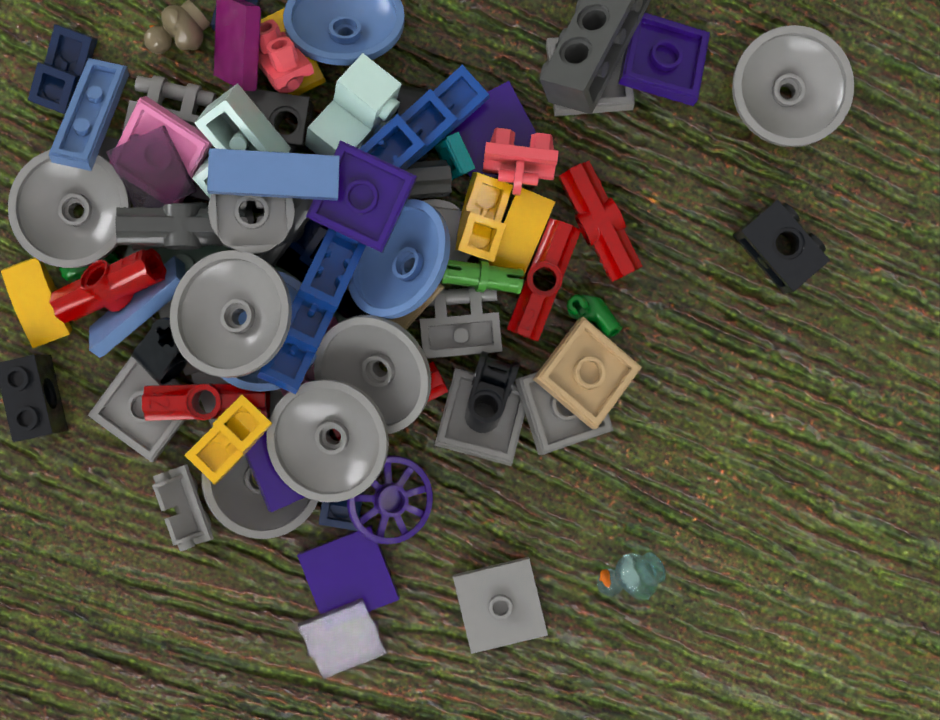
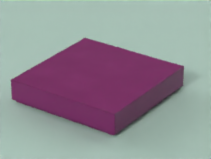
[213,0,261,91]

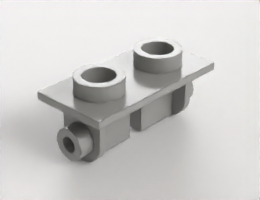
[152,464,214,552]

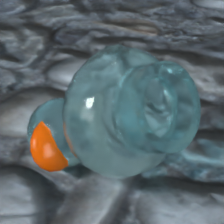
[597,552,666,601]

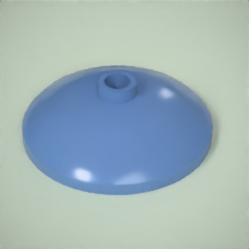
[283,0,405,66]
[348,199,450,319]

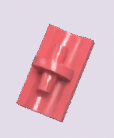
[258,19,314,94]
[483,128,559,196]

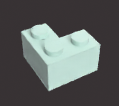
[305,53,402,155]
[192,83,291,198]

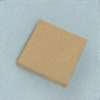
[533,317,642,429]

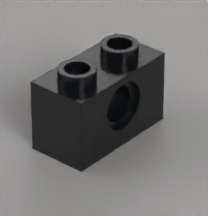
[733,200,830,294]
[0,354,69,442]

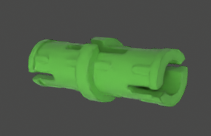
[440,259,524,295]

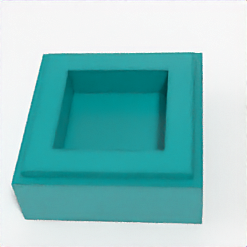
[435,132,475,180]

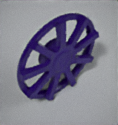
[347,455,433,545]

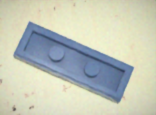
[48,58,129,171]
[207,148,340,201]
[89,256,186,358]

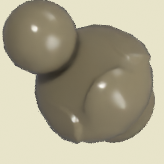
[144,0,210,54]

